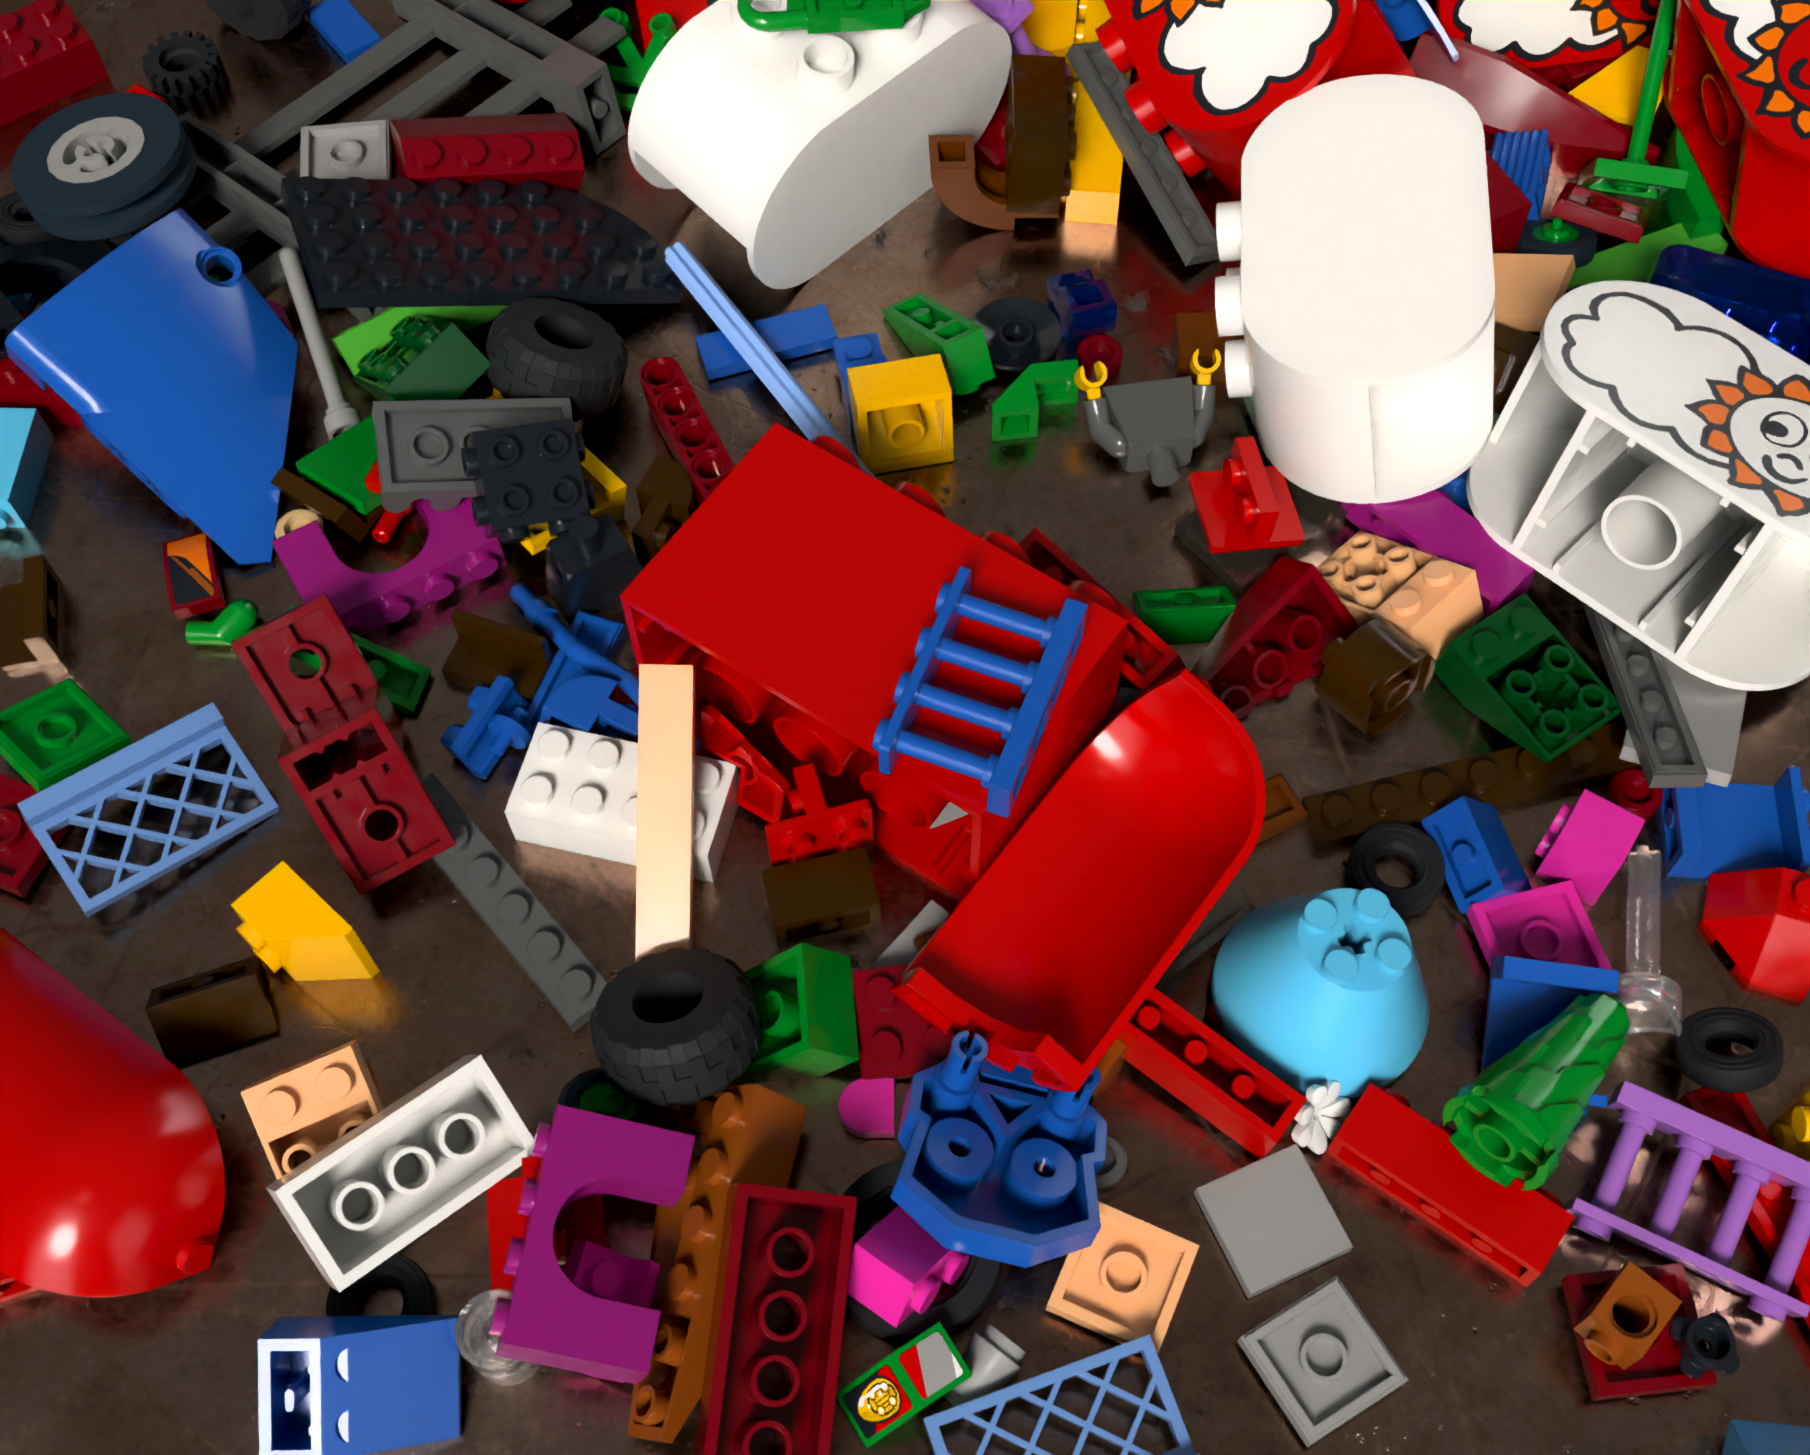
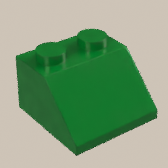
[736,942,859,1084]

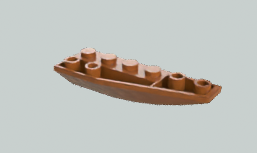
[627,1084,808,1444]

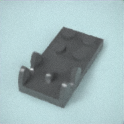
[372,398,575,513]

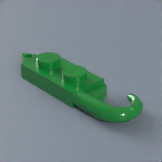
[737,0,931,34]

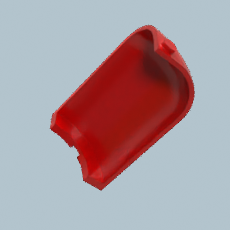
[889,668,1266,1092]
[0,927,225,1297]

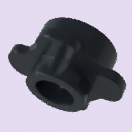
[1669,1313,1740,1379]

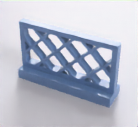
[17,702,279,917]
[923,1334,1200,1455]

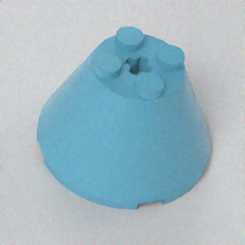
[1211,888,1429,1099]

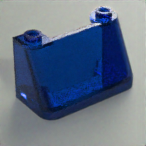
[1643,244,1810,365]

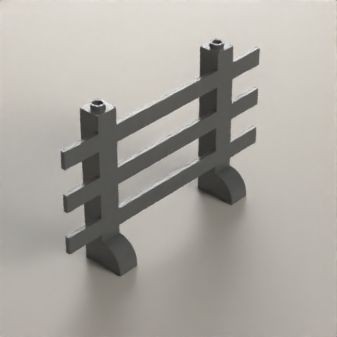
[178,0,627,322]

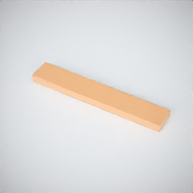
[635,664,696,963]

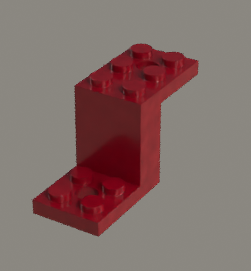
[231,592,456,896]

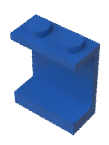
[1658,766,1810,879]
[1481,956,1619,1116]

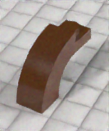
[928,135,1059,230]

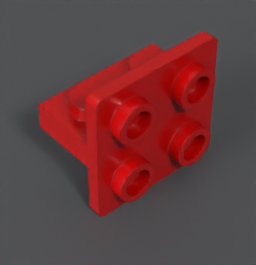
[1188,436,1305,554]
[765,763,875,868]
[486,1156,608,1297]

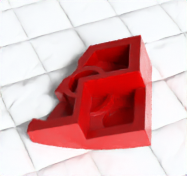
[698,704,795,823]

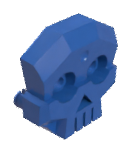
[890,1031,1107,1268]

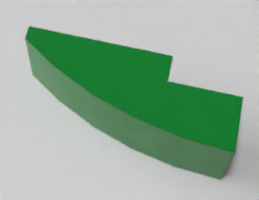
[1663,125,1725,240]

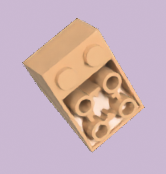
[1316,530,1484,661]
[240,1039,384,1179]

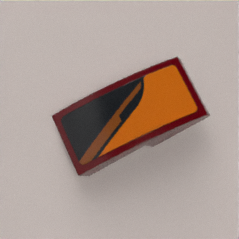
[163,532,227,620]

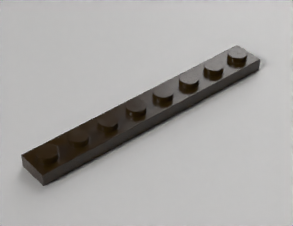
[1301,720,1642,852]

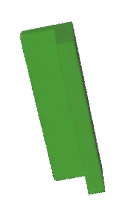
[327,306,507,386]

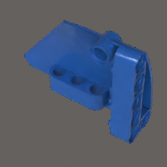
[5,208,298,565]

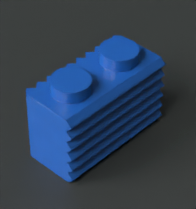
[1485,128,1552,221]

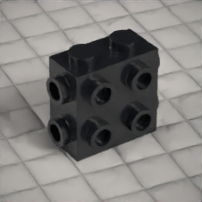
[461,419,595,544]

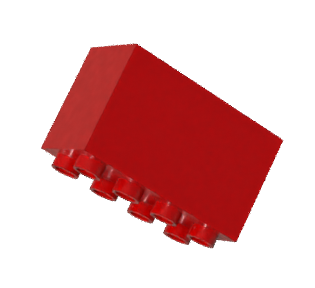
[620,422,1128,900]

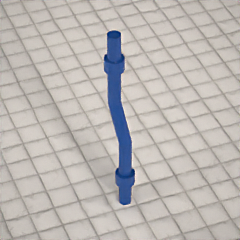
[509,583,701,753]

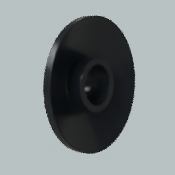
[972,297,1061,371]

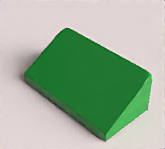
[1132,585,1237,644]

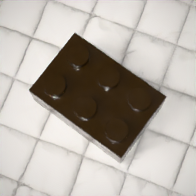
[1004,54,1077,214]

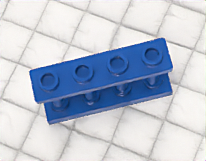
[872,566,1088,819]

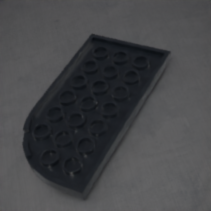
[281,176,684,308]

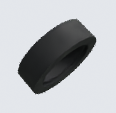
[843,1159,1001,1345]

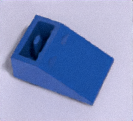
[258,1315,462,1455]

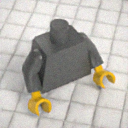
[1074,348,1221,487]

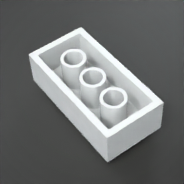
[504,722,739,883]
[266,1054,534,1293]

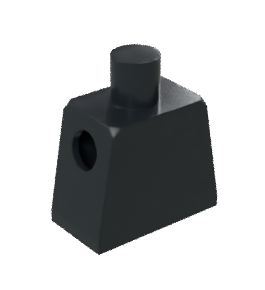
[546,514,643,626]

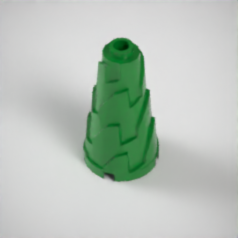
[1443,993,1630,1191]

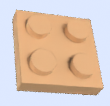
[1046,1201,1200,1354]

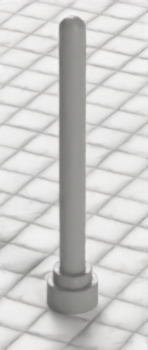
[279,247,362,440]

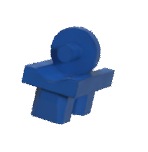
[441,675,531,780]

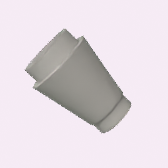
[943,1323,1026,1415]

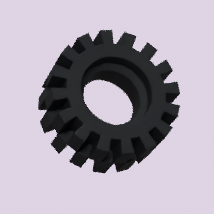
[142,30,227,109]

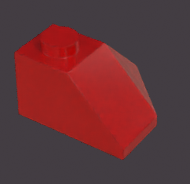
[1699,867,1810,1003]

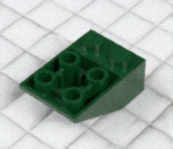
[352,315,490,401]
[1434,593,1622,764]

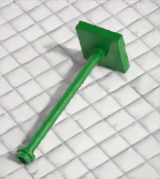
[1577,0,1689,201]

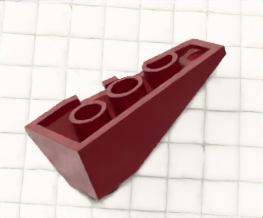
[1190,556,1359,719]

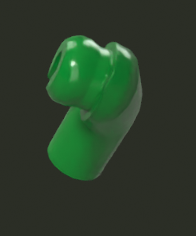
[185,598,259,646]

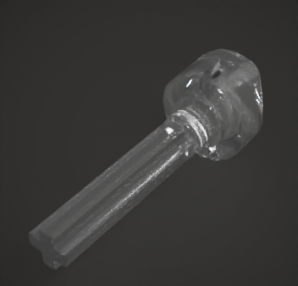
[1607,845,1682,1037]

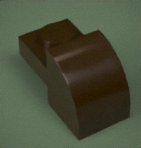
[631,454,696,564]

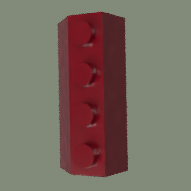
[390,113,585,194]

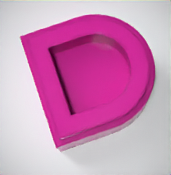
[838,1078,895,1138]

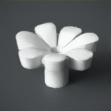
[1291,1081,1351,1155]

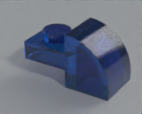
[1047,269,1117,340]

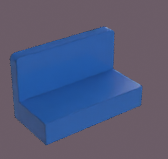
[1421,796,1532,915]

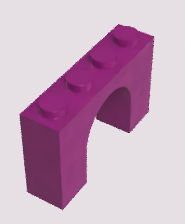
[271,497,507,637]
[488,1104,695,1385]

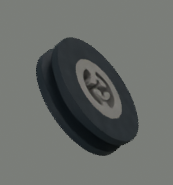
[11,93,197,241]

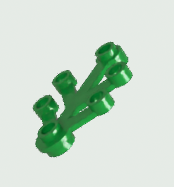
[596,8,677,111]

